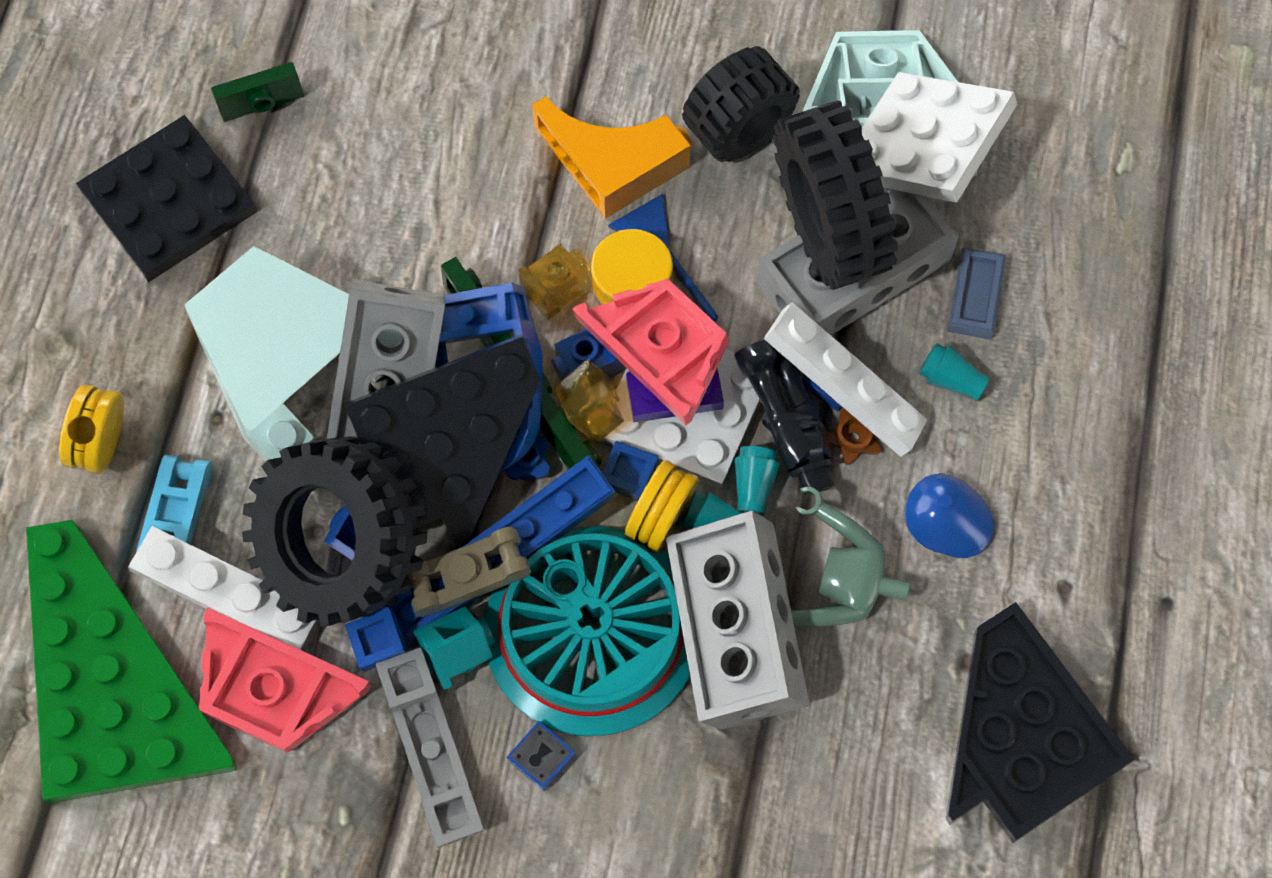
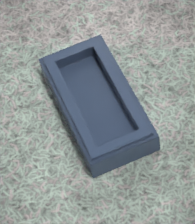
[947,247,1006,340]

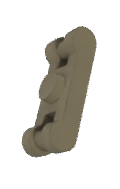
[406,526,531,617]

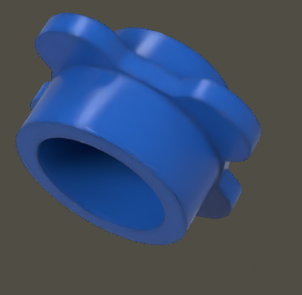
[504,436,550,481]

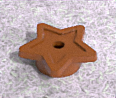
[828,409,882,465]

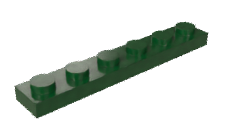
[441,257,601,470]

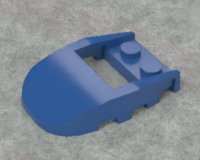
[435,283,543,471]

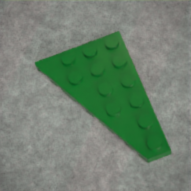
[26,520,237,804]

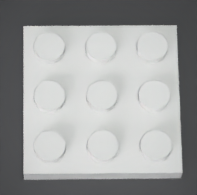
[862,72,1018,203]
[596,349,761,490]

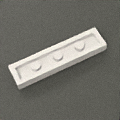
[764,302,928,457]
[128,526,318,650]

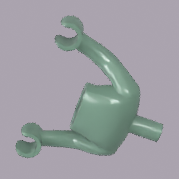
[791,487,911,627]

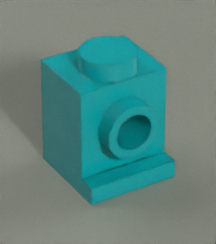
[414,606,495,690]

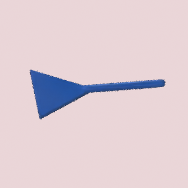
[608,194,718,322]

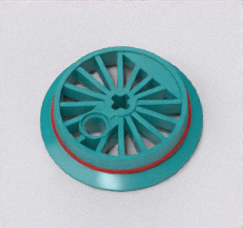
[485,526,690,737]

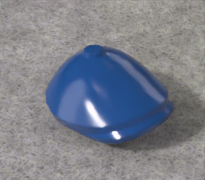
[904,473,994,558]

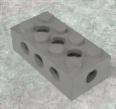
[757,187,958,335]
[327,279,445,445]
[666,510,810,730]

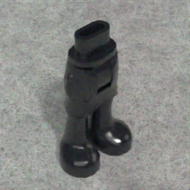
[734,340,836,496]

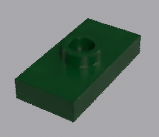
[211,62,304,122]

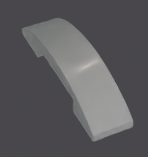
[376,647,484,848]

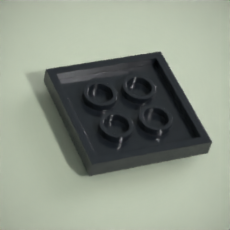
[76,115,258,283]

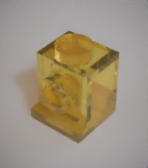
[518,244,590,320]
[554,359,624,443]

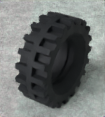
[773,100,898,290]
[242,437,427,626]

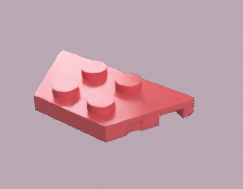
[572,279,729,426]
[199,608,371,754]

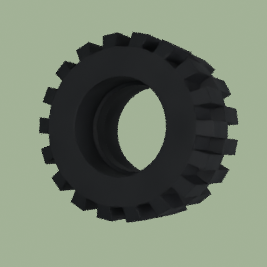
[682,46,800,162]

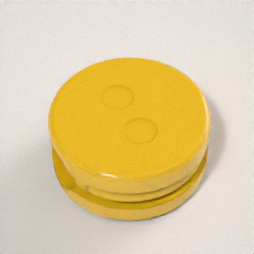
[591,229,673,304]
[59,384,124,474]
[625,460,699,552]

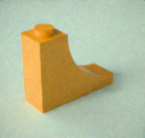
[532,96,692,219]

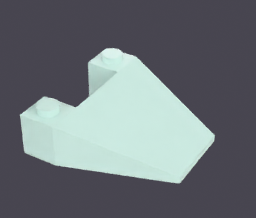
[803,30,978,176]
[184,246,403,462]

